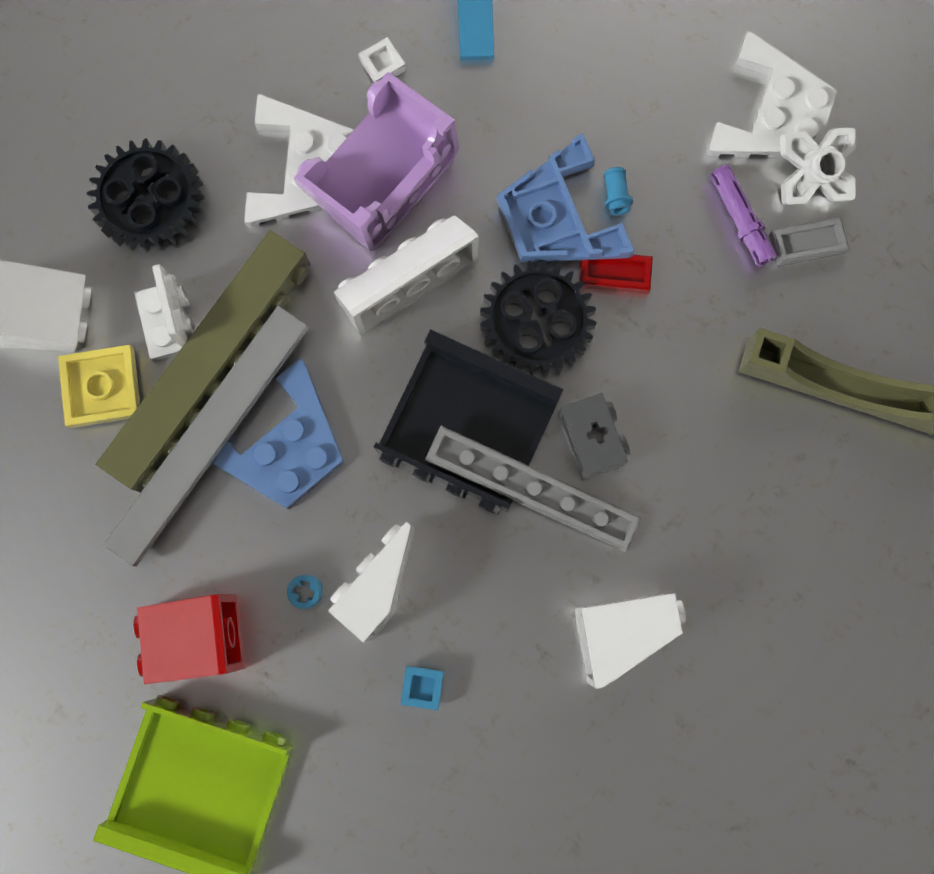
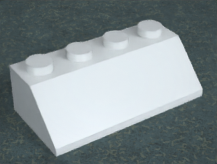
[334,215,478,336]

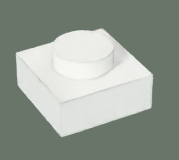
[359,37,406,82]

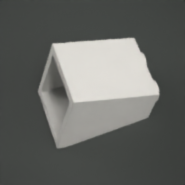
[0,260,91,352]
[574,593,686,689]

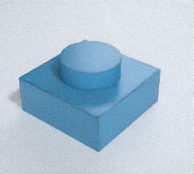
[400,665,444,710]

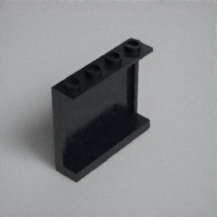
[374,329,564,515]

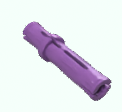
[709,164,778,268]

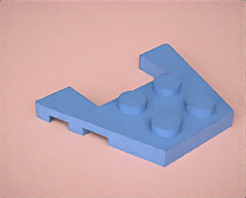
[497,133,634,262]
[212,358,344,509]

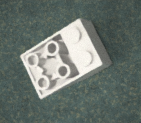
[328,521,415,643]

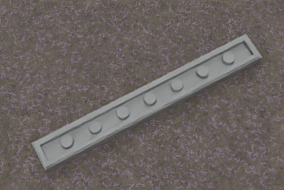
[103,306,309,567]

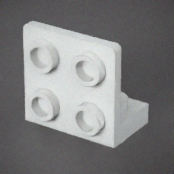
[134,264,196,362]

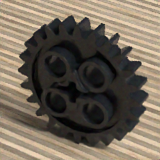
[87,138,205,253]
[480,260,597,377]

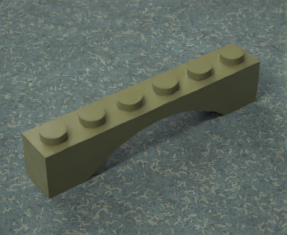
[738,328,934,435]

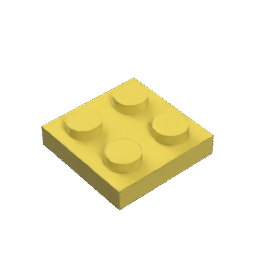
[58,345,140,428]

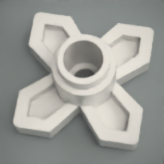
[780,127,856,205]

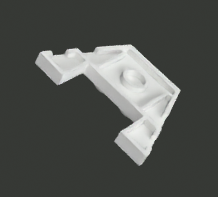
[705,31,837,158]
[244,95,353,228]

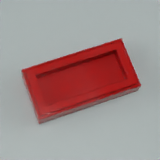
[579,255,653,294]

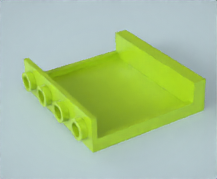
[93,695,294,874]

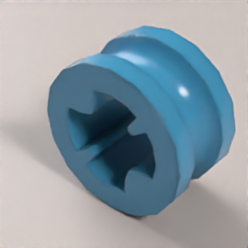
[287,575,323,609]

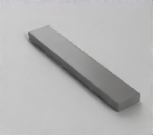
[425,426,641,551]

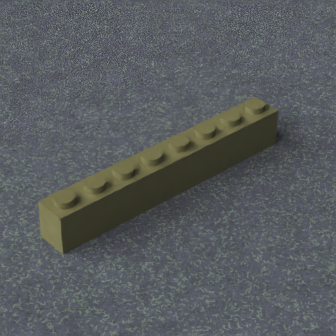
[95,230,311,493]

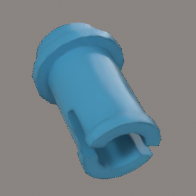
[603,167,633,216]

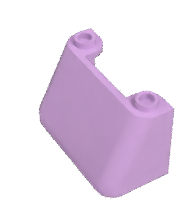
[294,72,459,251]

